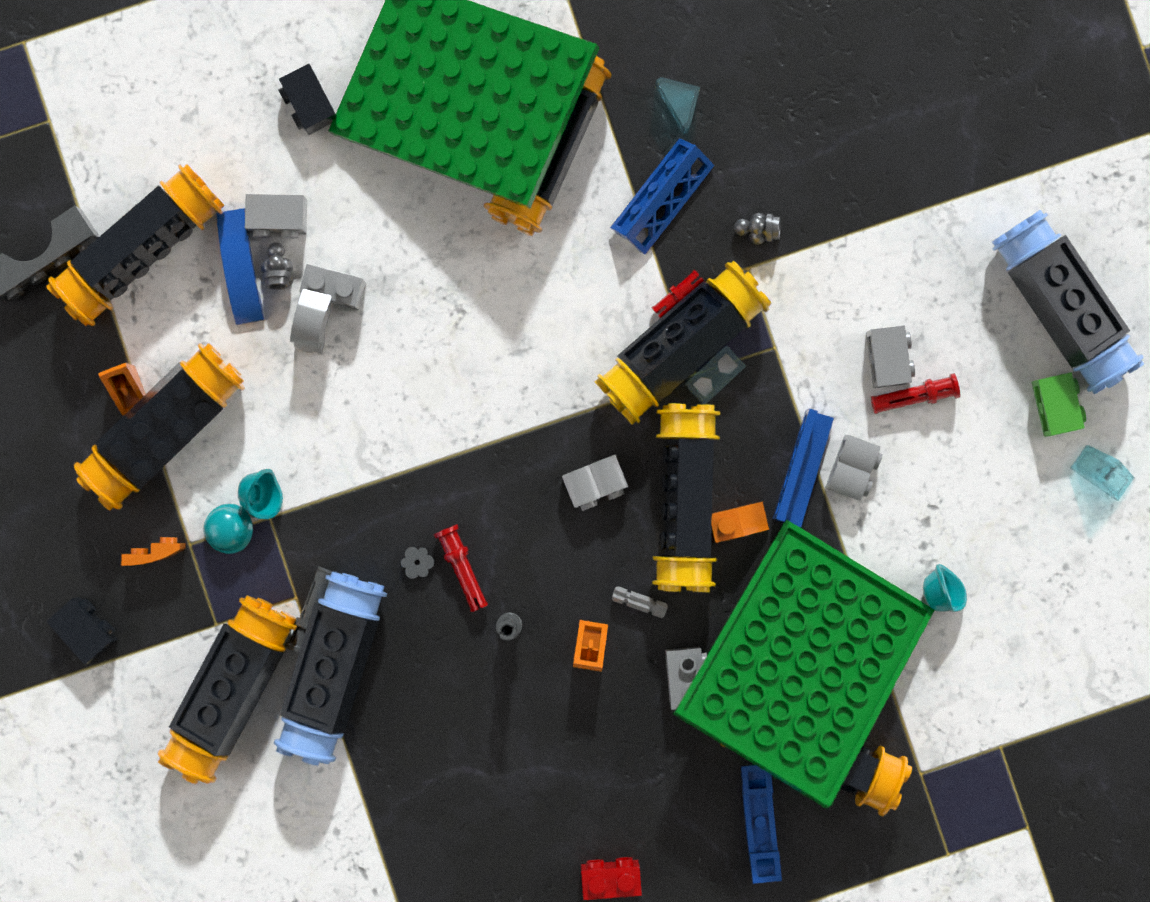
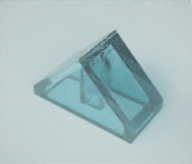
[655,77,700,135]
[1070,445,1135,501]

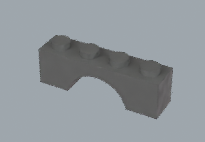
[0,206,99,301]

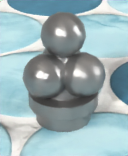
[734,213,781,245]
[261,242,293,290]

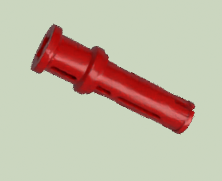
[871,373,961,414]
[434,524,488,612]

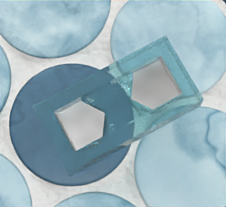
[685,345,746,405]

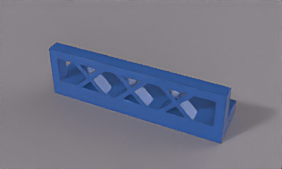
[610,138,715,255]
[772,408,834,527]

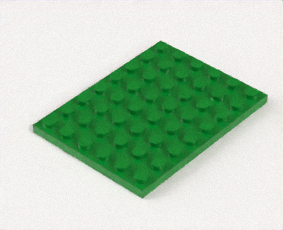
[328,0,600,208]
[673,519,935,809]

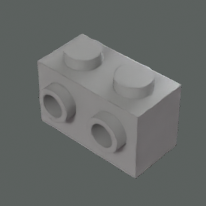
[665,647,707,710]

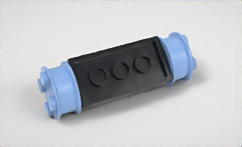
[992,210,1144,394]
[274,572,387,766]

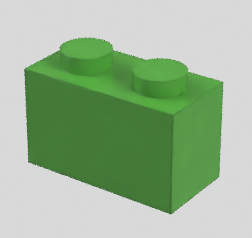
[1031,372,1086,437]

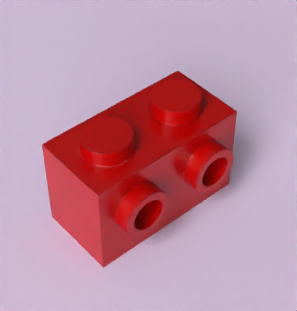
[581,857,642,900]

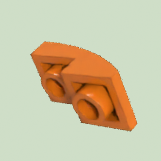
[121,537,186,566]

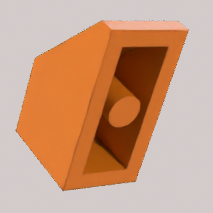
[711,502,769,543]

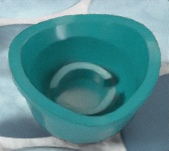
[238,469,283,519]
[203,504,253,554]
[923,564,967,612]

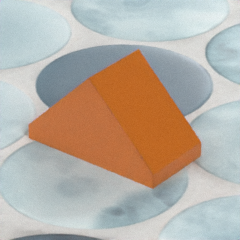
[99,363,146,416]
[573,620,608,672]

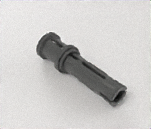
[285,566,333,652]
[496,612,522,640]

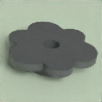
[401,547,434,579]

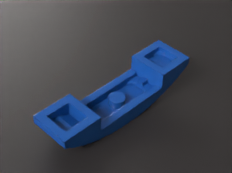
[216,208,265,325]
[741,765,782,884]

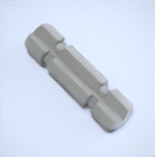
[612,586,668,618]

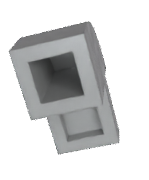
[290,289,331,354]

